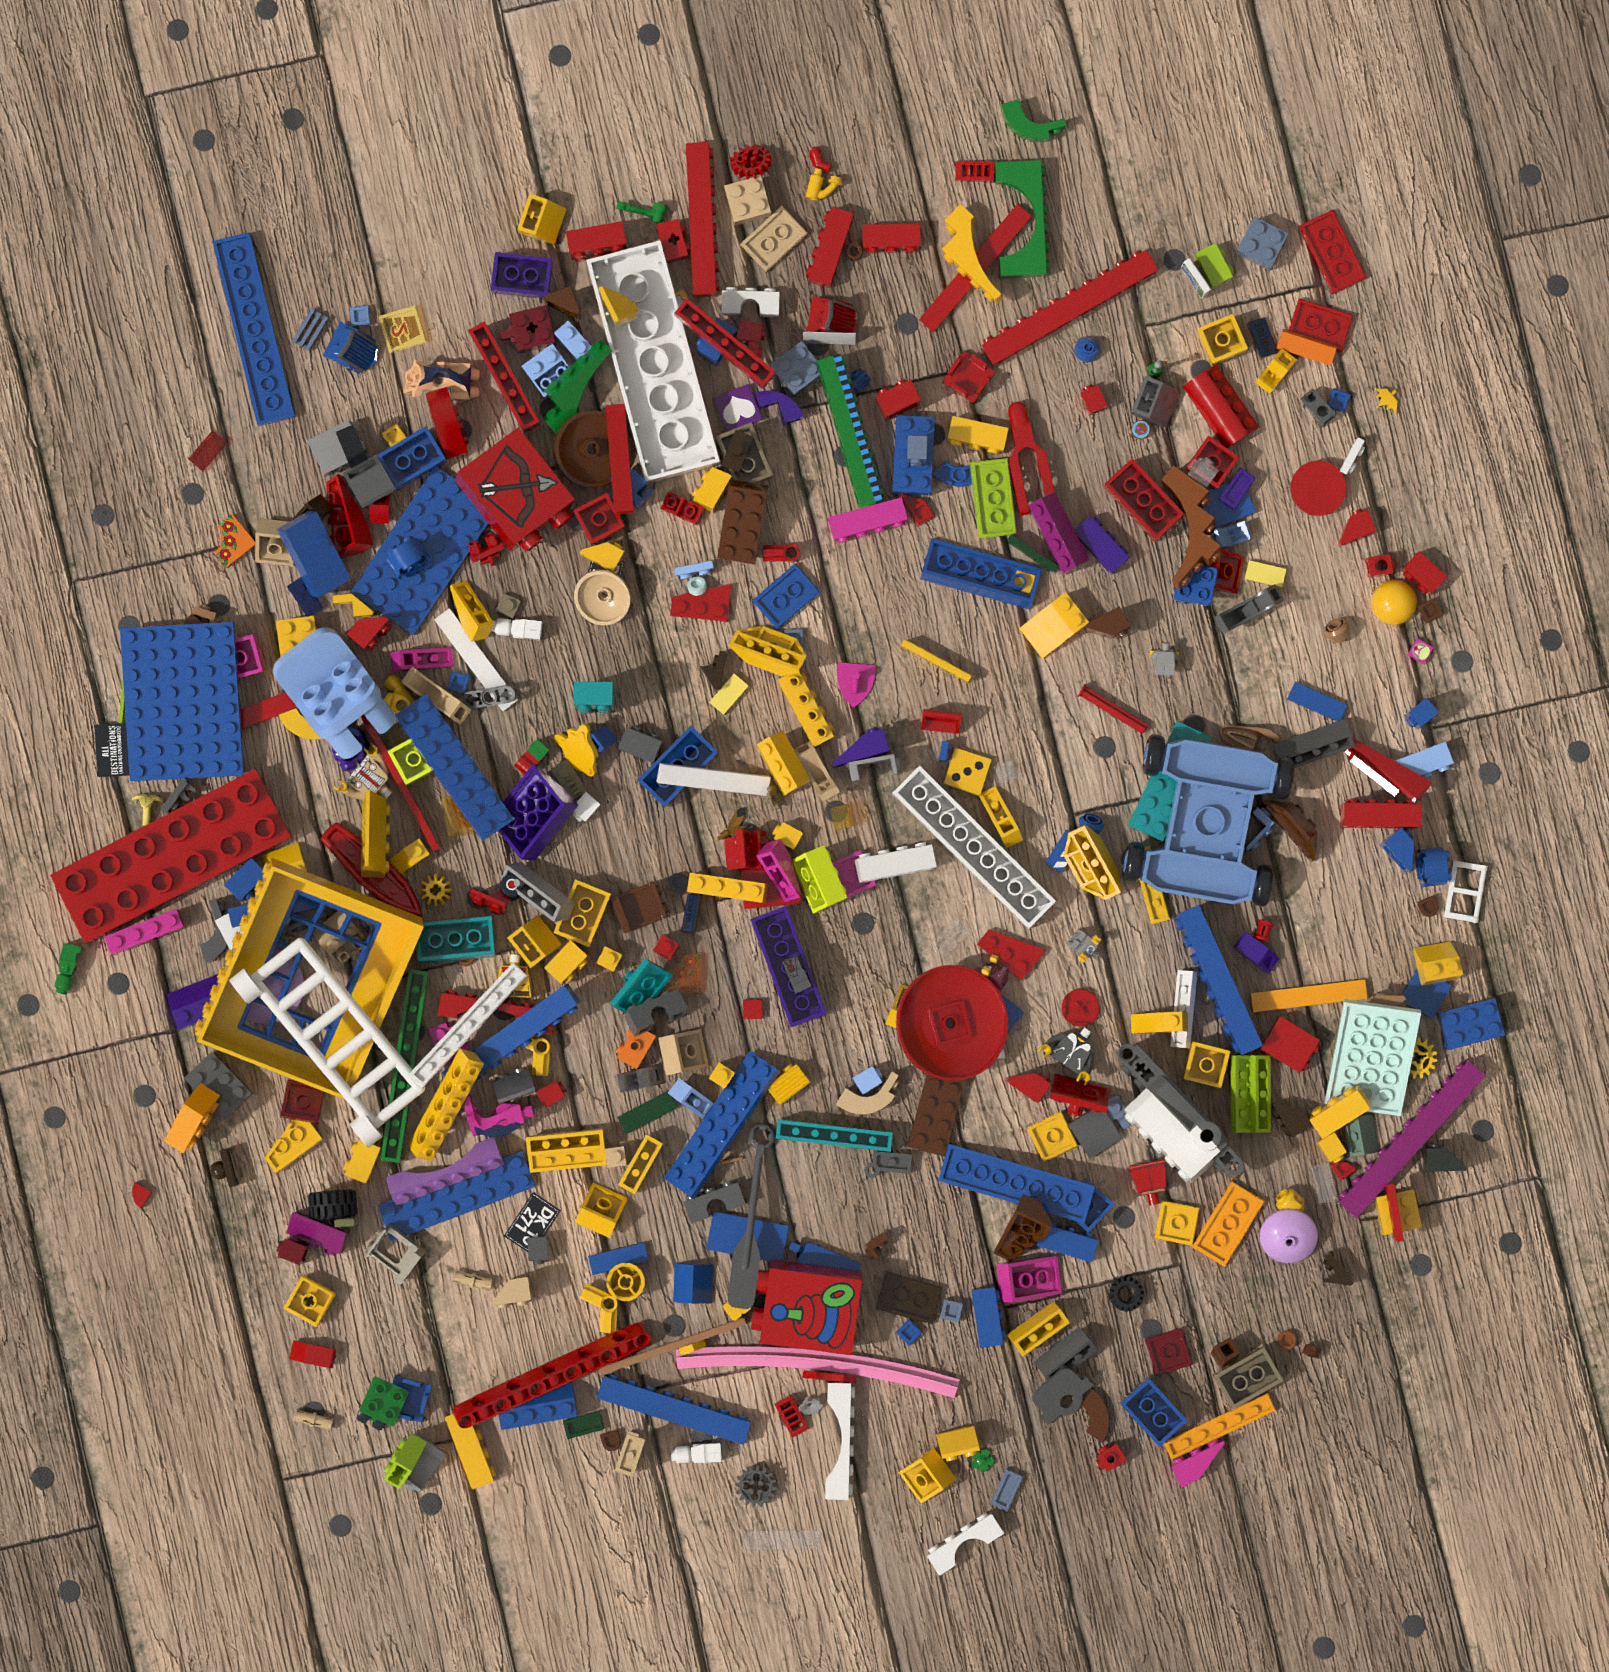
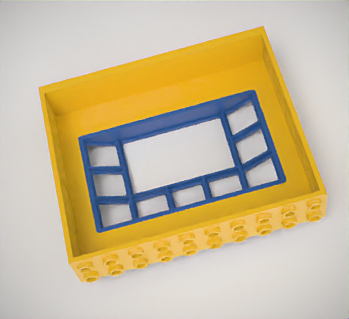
[195,858,424,1100]

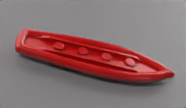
[321,822,423,917]

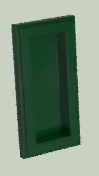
[563,1411,604,1439]

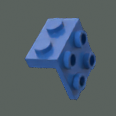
[1174,562,1218,606]

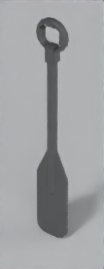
[727,1124,775,1309]

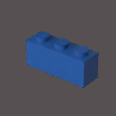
[1036,1222,1098,1263]
[971,1287,1006,1348]

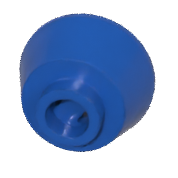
[1074,337,1100,363]
[1079,814,1105,834]

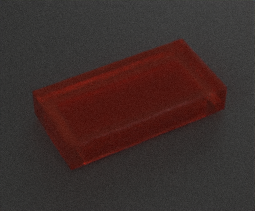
[188,430,228,472]

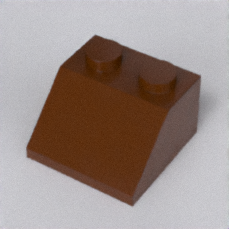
[1084,606,1130,639]

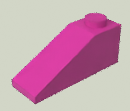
[390,648,454,672]
[757,839,801,902]

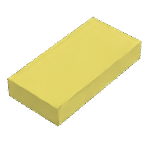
[1244,560,1286,588]
[709,674,748,715]

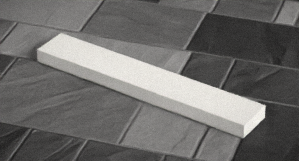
[434,608,518,712]
[656,763,771,796]

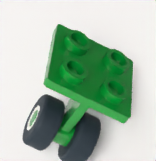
[357,1376,409,1430]

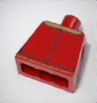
[1128,1159,1166,1206]

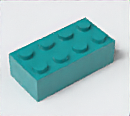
[573,681,615,714]
[416,916,496,964]

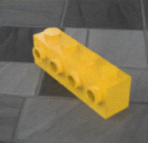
[778,672,835,748]

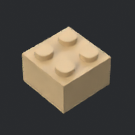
[724,176,771,226]

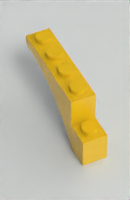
[942,204,1003,305]

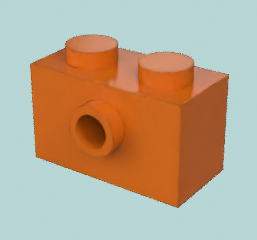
[616,1029,657,1069]

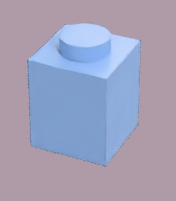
[853,1066,883,1095]

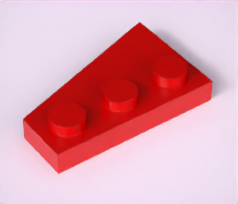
[670,584,731,622]
[977,929,1045,980]

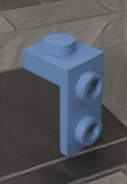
[1214,521,1253,548]
[1244,807,1274,851]

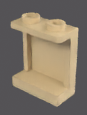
[615,1431,646,1477]

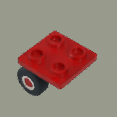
[470,874,523,915]

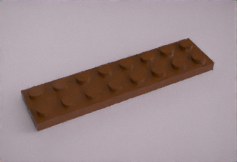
[908,1018,965,1157]

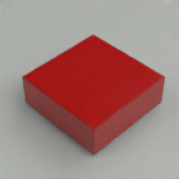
[743,1000,762,1019]

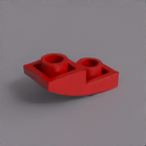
[660,492,706,526]

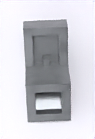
[617,1065,663,1093]

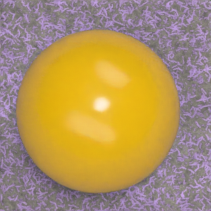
[1371,579,1417,625]

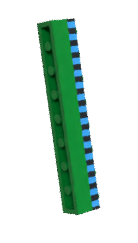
[816,354,884,508]

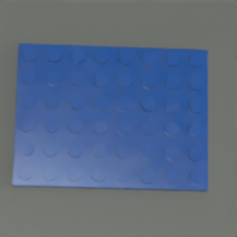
[120,622,245,781]

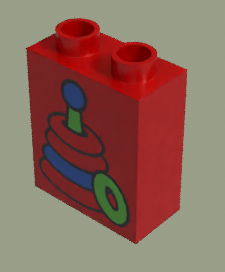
[751,1259,862,1355]

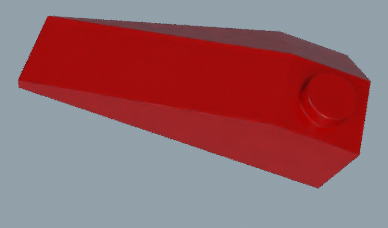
[326,474,374,559]

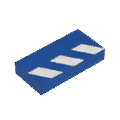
[1045,830,1069,872]

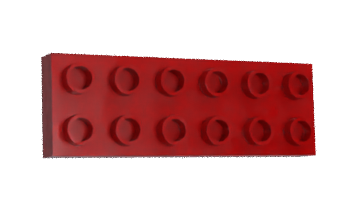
[50,769,293,944]

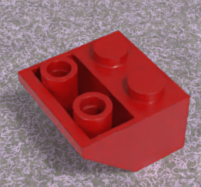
[347,617,391,652]

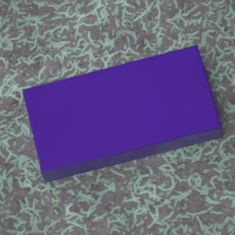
[1218,467,1256,510]

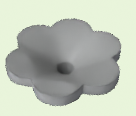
[799,1396,823,1415]

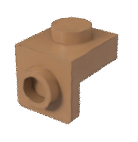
[192,604,220,623]

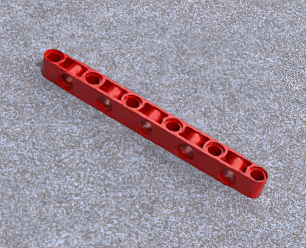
[453,1322,651,1429]

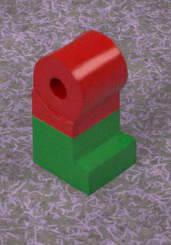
[514,739,550,775]

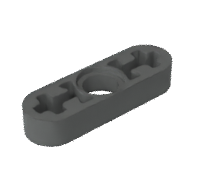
[463,685,518,709]

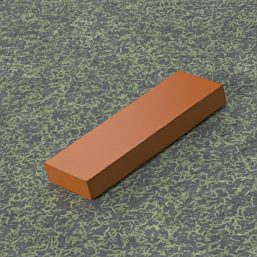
[1276,329,1337,365]

